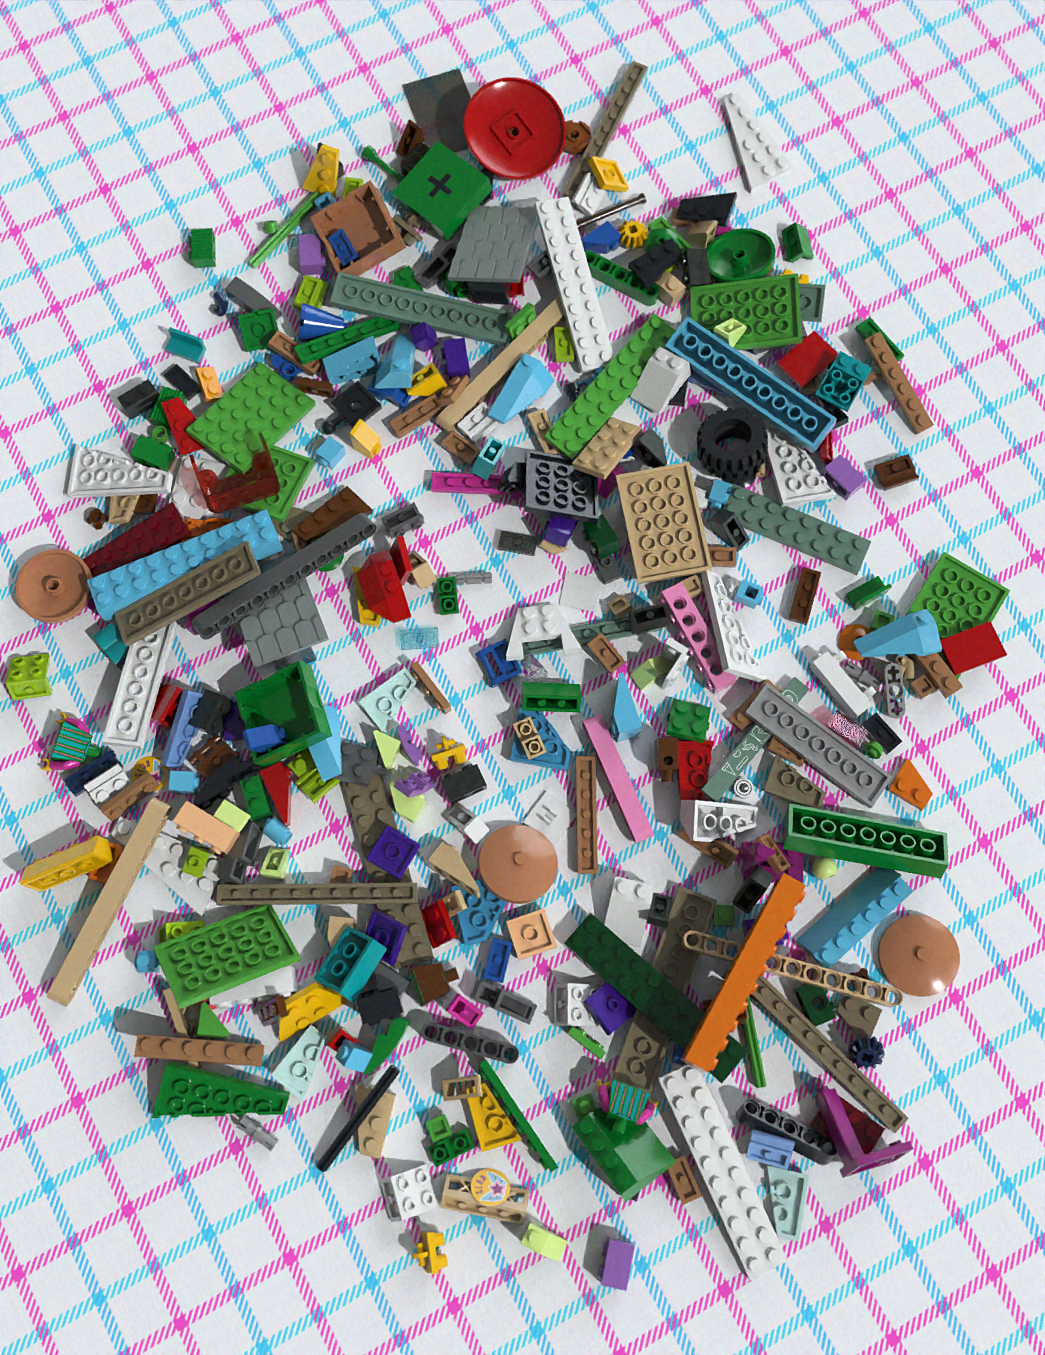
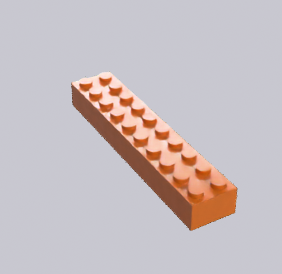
[680,873,806,1073]

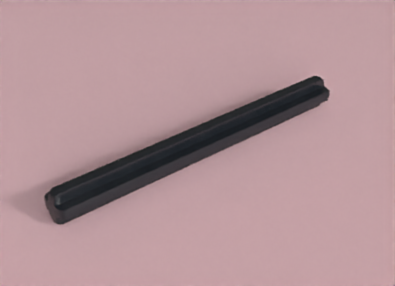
[316,1065,400,1172]

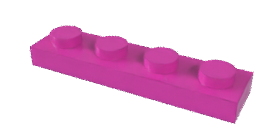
[431,472,505,495]

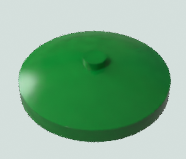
[707,228,776,283]

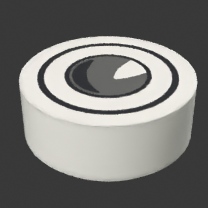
[733,778,754,799]

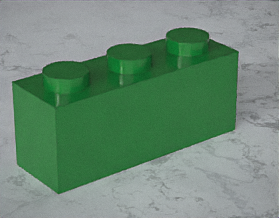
[521,682,582,713]

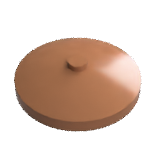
[15,549,93,624]
[478,825,558,904]
[877,915,960,997]

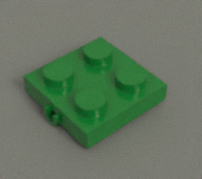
[238,308,279,352]
[666,699,711,744]

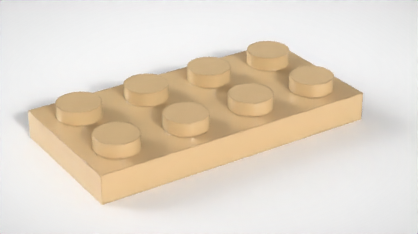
[572,417,642,480]

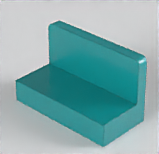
[165,327,206,364]

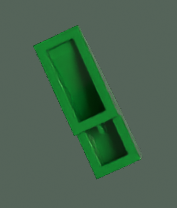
[364,1018,410,1075]

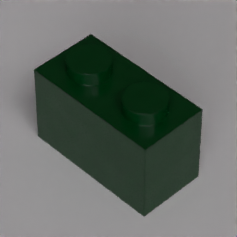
[582,514,620,560]

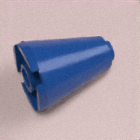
[298,303,347,340]

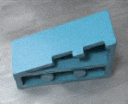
[323,336,381,385]

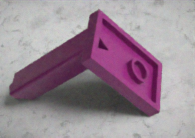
[742,841,804,883]
[814,1086,914,1178]

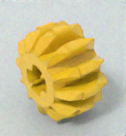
[618,219,647,250]

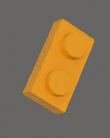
[195,367,223,403]

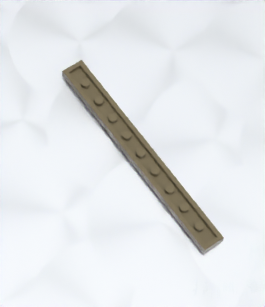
[563,61,648,200]
[216,883,418,906]
[753,976,909,1133]

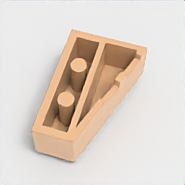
[173,801,240,855]

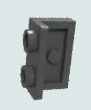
[381,502,424,539]

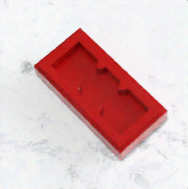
[818,430,833,465]

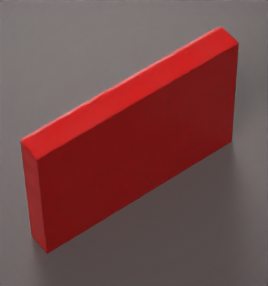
[776,331,839,390]
[940,621,1007,676]

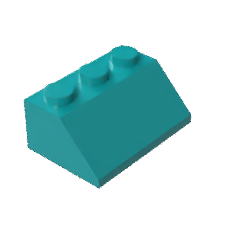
[314,925,387,1003]

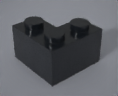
[356,985,404,1026]

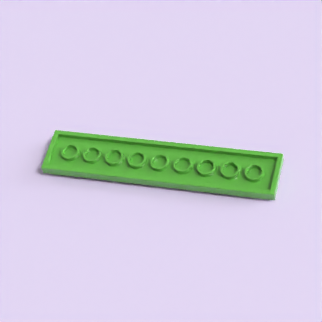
[543,313,676,460]

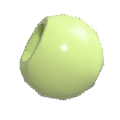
[812,856,837,880]

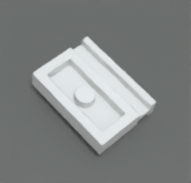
[571,172,606,217]
[457,402,500,445]
[84,763,132,808]

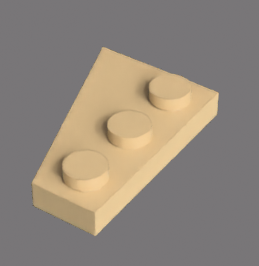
[108,495,140,525]
[355,1085,396,1159]

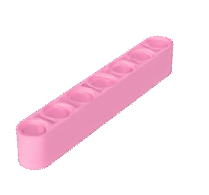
[582,714,654,844]

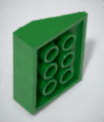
[572,1108,676,1203]

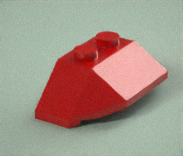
[357,549,412,623]

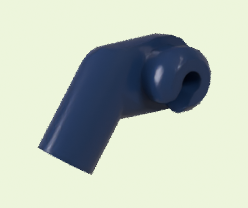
[213,291,229,316]

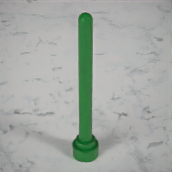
[362,145,404,183]

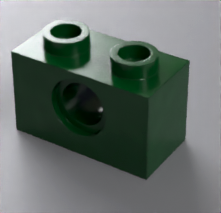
[793,984,837,1027]

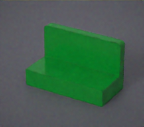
[781,222,814,263]
[845,576,892,611]

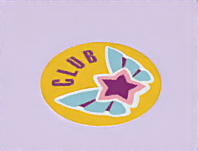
[131,756,168,792]
[470,1169,510,1206]

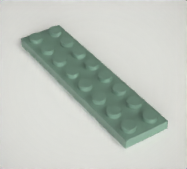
[723,484,871,575]

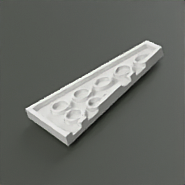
[723,92,794,193]
[754,413,837,507]
[168,455,230,545]
[701,571,767,683]
[111,816,224,917]

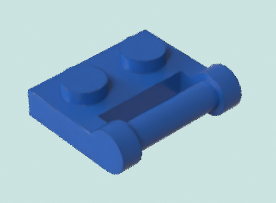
[475,639,522,688]

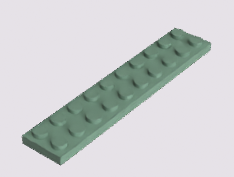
[330,272,512,346]

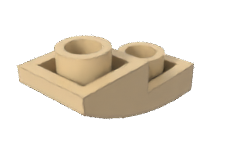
[512,717,547,760]

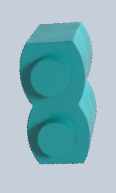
[92,623,130,668]

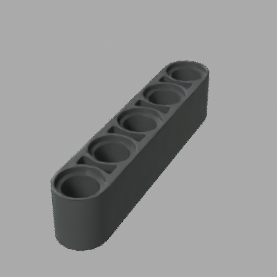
[421,1022,519,1064]

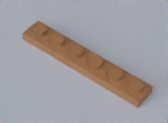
[863,332,934,435]
[576,756,598,875]
[134,1034,264,1067]

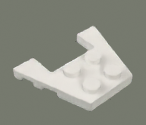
[506,604,581,661]

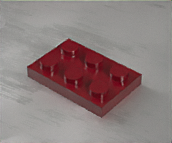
[809,1095,885,1155]

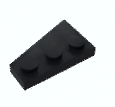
[676,192,738,227]
[628,238,682,292]

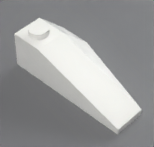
[680,800,758,842]

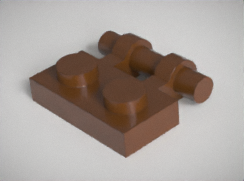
[188,735,239,781]

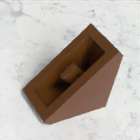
[396,120,426,158]

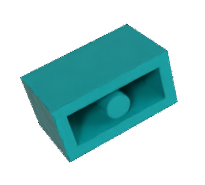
[471,436,507,480]

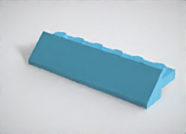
[796,867,913,969]

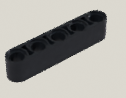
[736,1099,838,1165]

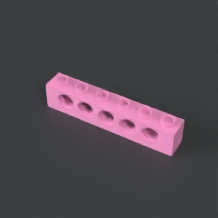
[659,582,737,694]

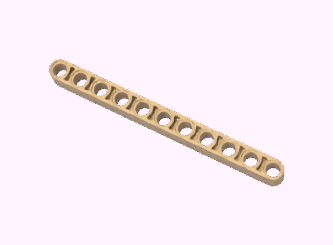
[436,296,566,433]
[47,797,173,1007]
[681,930,903,1007]

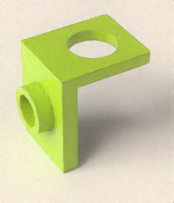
[182,843,216,878]

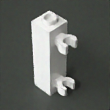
[809,651,876,720]

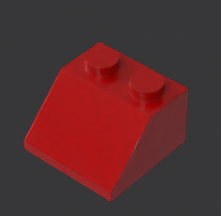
[150,683,183,731]

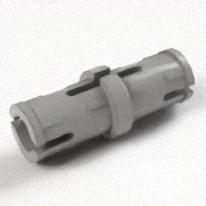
[843,661,882,691]
[237,1116,278,1152]

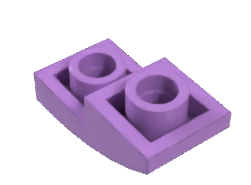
[397,725,422,766]
[394,772,436,798]

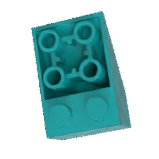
[815,351,872,412]

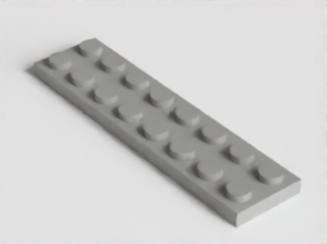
[744,683,892,809]

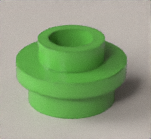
[262,220,280,234]
[151,426,170,444]
[863,741,883,759]

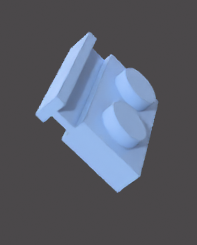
[746,1129,795,1170]

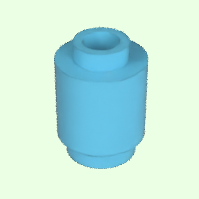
[262,818,293,846]

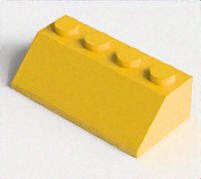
[20,836,114,892]

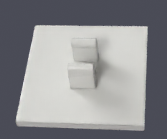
[523,791,577,846]

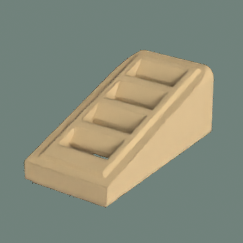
[441,1075,482,1101]

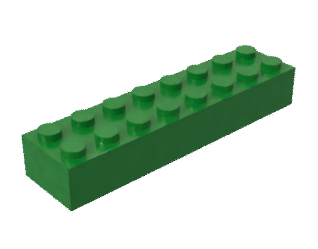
[782,803,949,879]

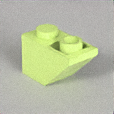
[389,781,426,824]

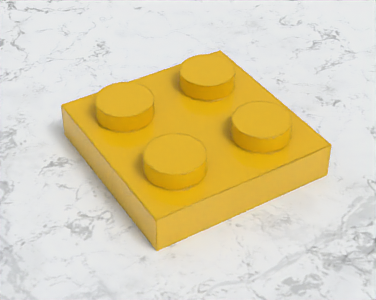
[588,156,629,193]

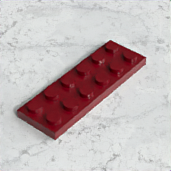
[83,502,192,577]

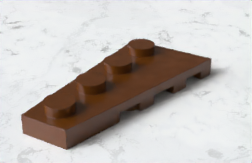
[292,486,373,544]

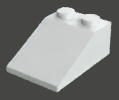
[630,346,691,415]
[604,876,655,947]

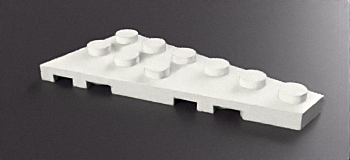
[67,445,173,498]

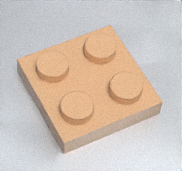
[506,908,557,961]

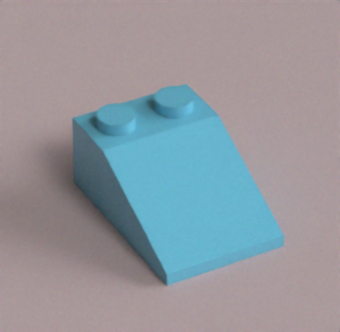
[609,673,642,742]

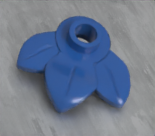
[271,354,304,381]

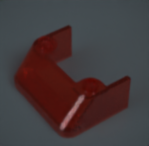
[189,433,280,513]

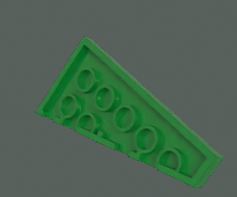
[152,1061,290,1118]

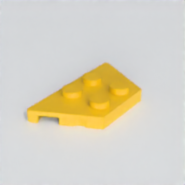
[277,982,349,1042]

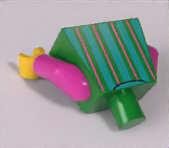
[40,712,101,771]
[595,1079,659,1136]

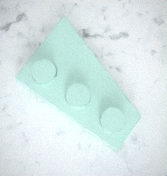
[359,668,417,733]
[271,1024,327,1101]
[767,1165,809,1242]

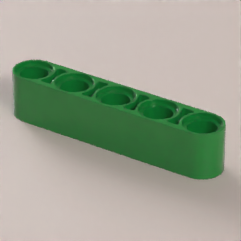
[585,251,659,306]

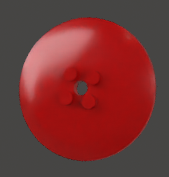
[463,77,566,181]

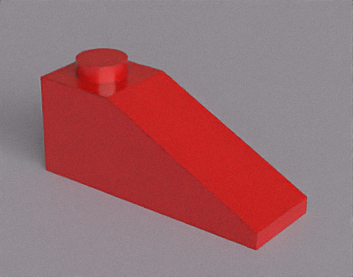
[259,761,292,827]

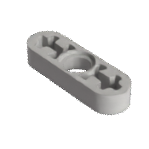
[882,663,906,719]

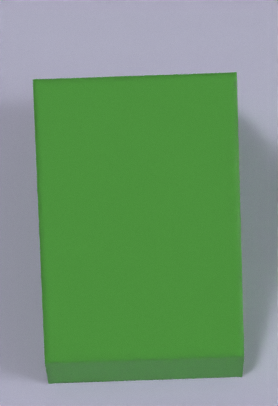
[194,1001,230,1039]

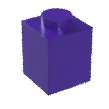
[409,322,439,352]

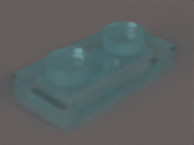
[400,627,439,650]

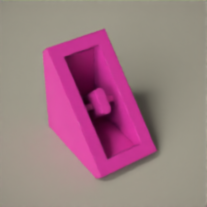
[598,464,628,499]
[446,993,484,1030]

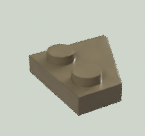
[836,995,882,1038]

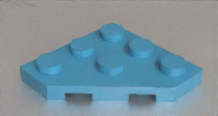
[510,704,571,771]
[451,879,508,946]

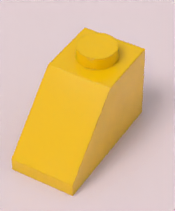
[405,362,448,396]
[350,419,382,460]

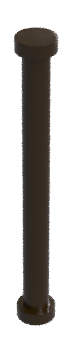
[576,193,646,229]

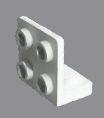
[661,637,689,690]
[554,983,601,1027]
[380,1165,438,1222]

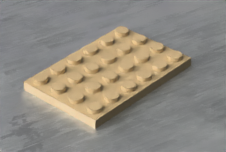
[615,462,713,584]

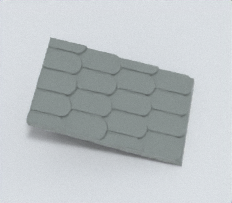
[448,205,538,305]
[229,552,329,670]

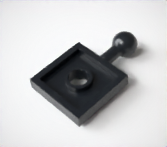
[321,381,382,435]

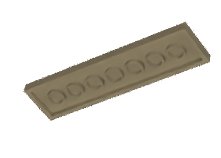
[114,541,262,646]

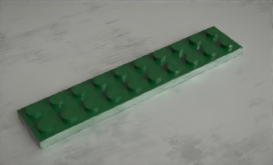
[564,913,748,1084]

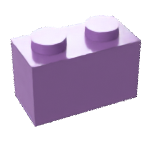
[298,233,326,276]
[821,455,866,501]
[597,1237,635,1291]

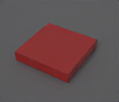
[389,536,413,586]

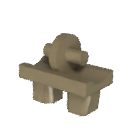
[392,214,423,247]

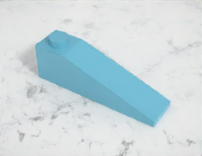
[375,334,416,389]
[488,353,554,424]
[854,609,942,657]
[308,705,342,782]

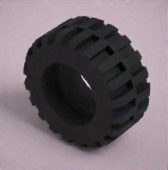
[697,408,768,480]

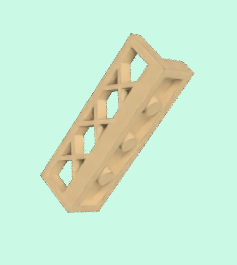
[163,988,212,1068]
[441,1174,530,1225]

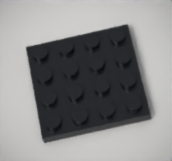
[524,450,599,524]

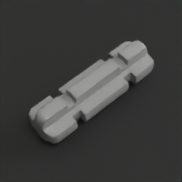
[455,572,492,585]

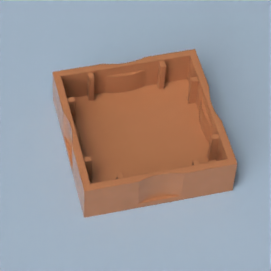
[310,181,406,276]

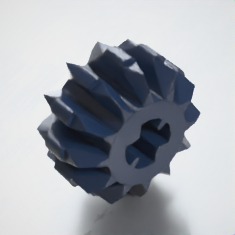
[848,1033,885,1071]

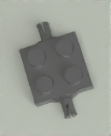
[333,741,388,787]

